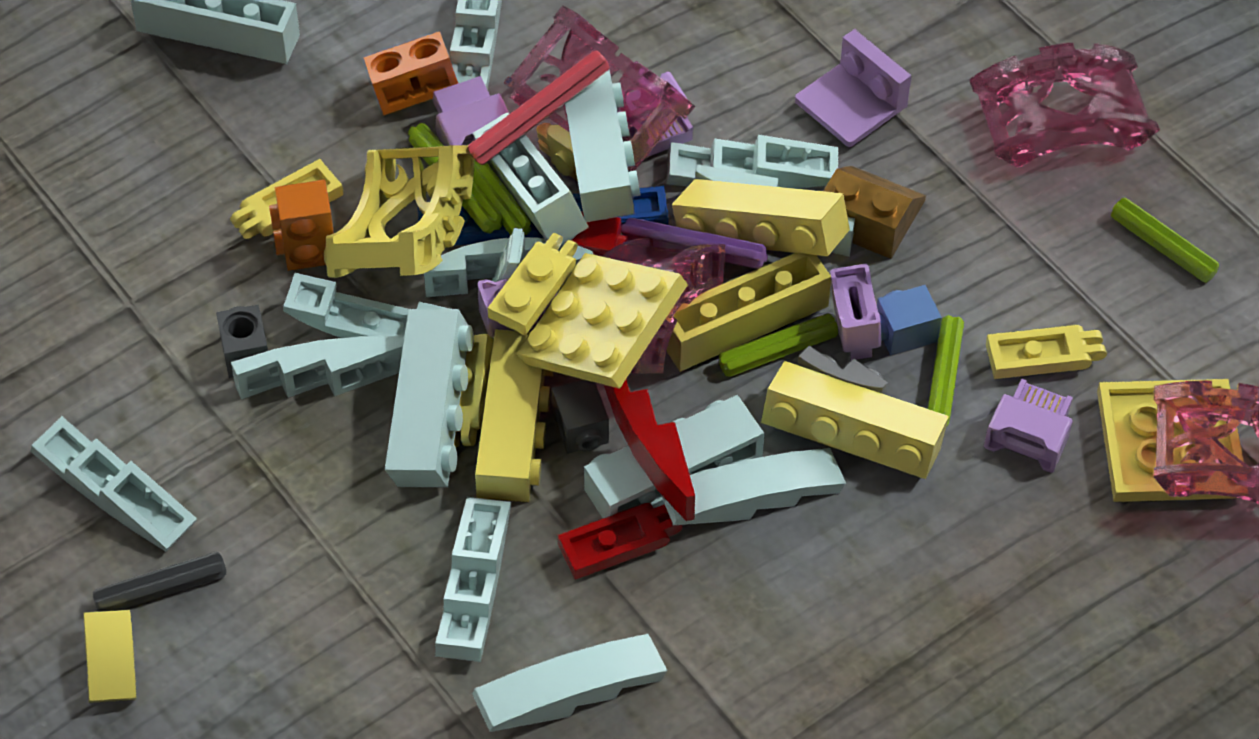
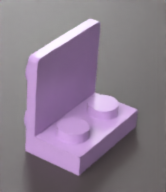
[795,29,911,147]

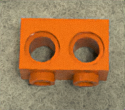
[364,31,458,115]
[269,179,334,271]

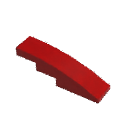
[603,379,695,521]

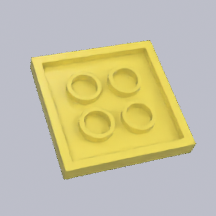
[517,253,688,389]
[1097,379,1249,502]

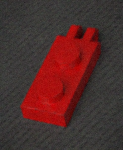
[557,503,683,580]

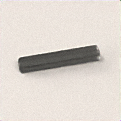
[93,552,226,612]

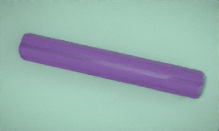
[621,218,768,269]

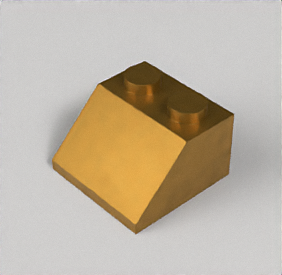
[823,166,926,259]

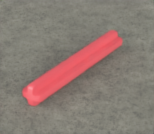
[468,50,610,165]

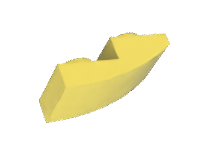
[84,610,136,703]

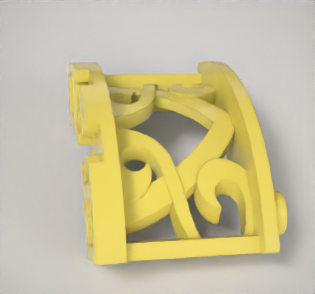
[324,145,474,278]

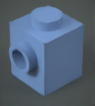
[877,285,942,356]

